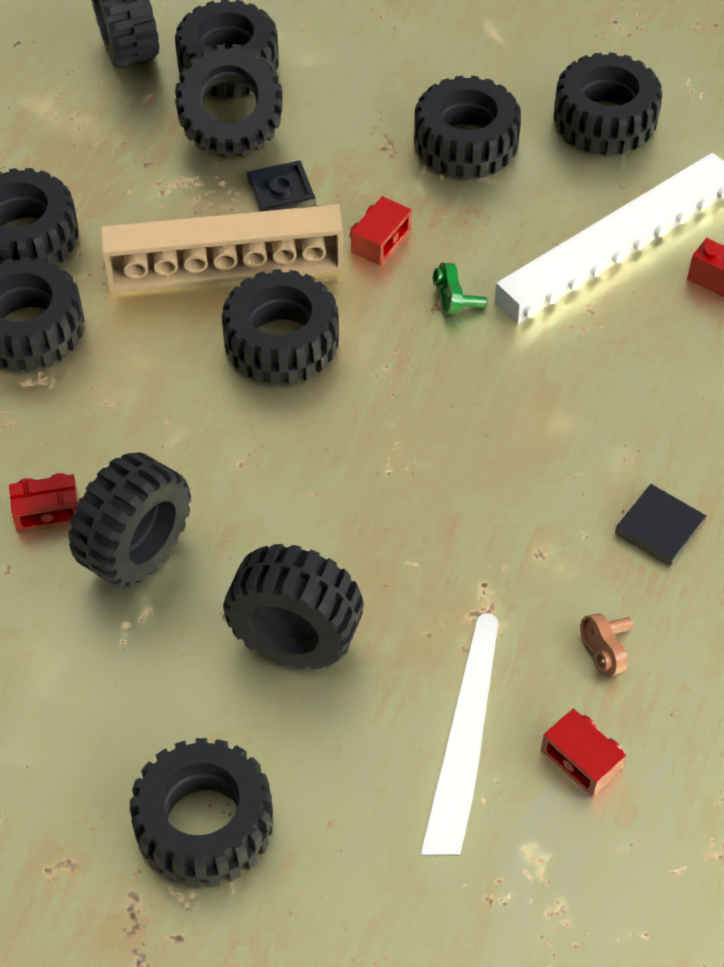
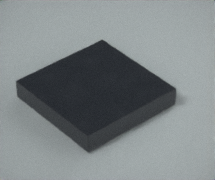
[246,160,316,212]
[615,484,707,566]

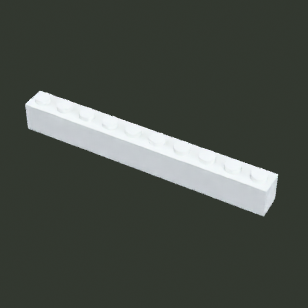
[494,152,724,324]

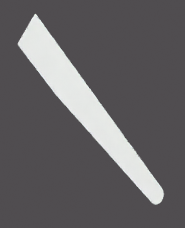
[420,613,498,855]

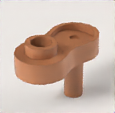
[580,613,633,677]

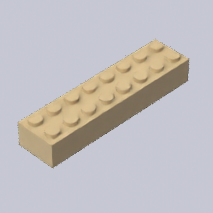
[101,204,344,293]

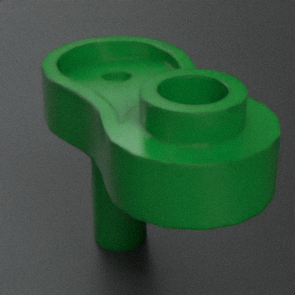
[432,262,488,315]

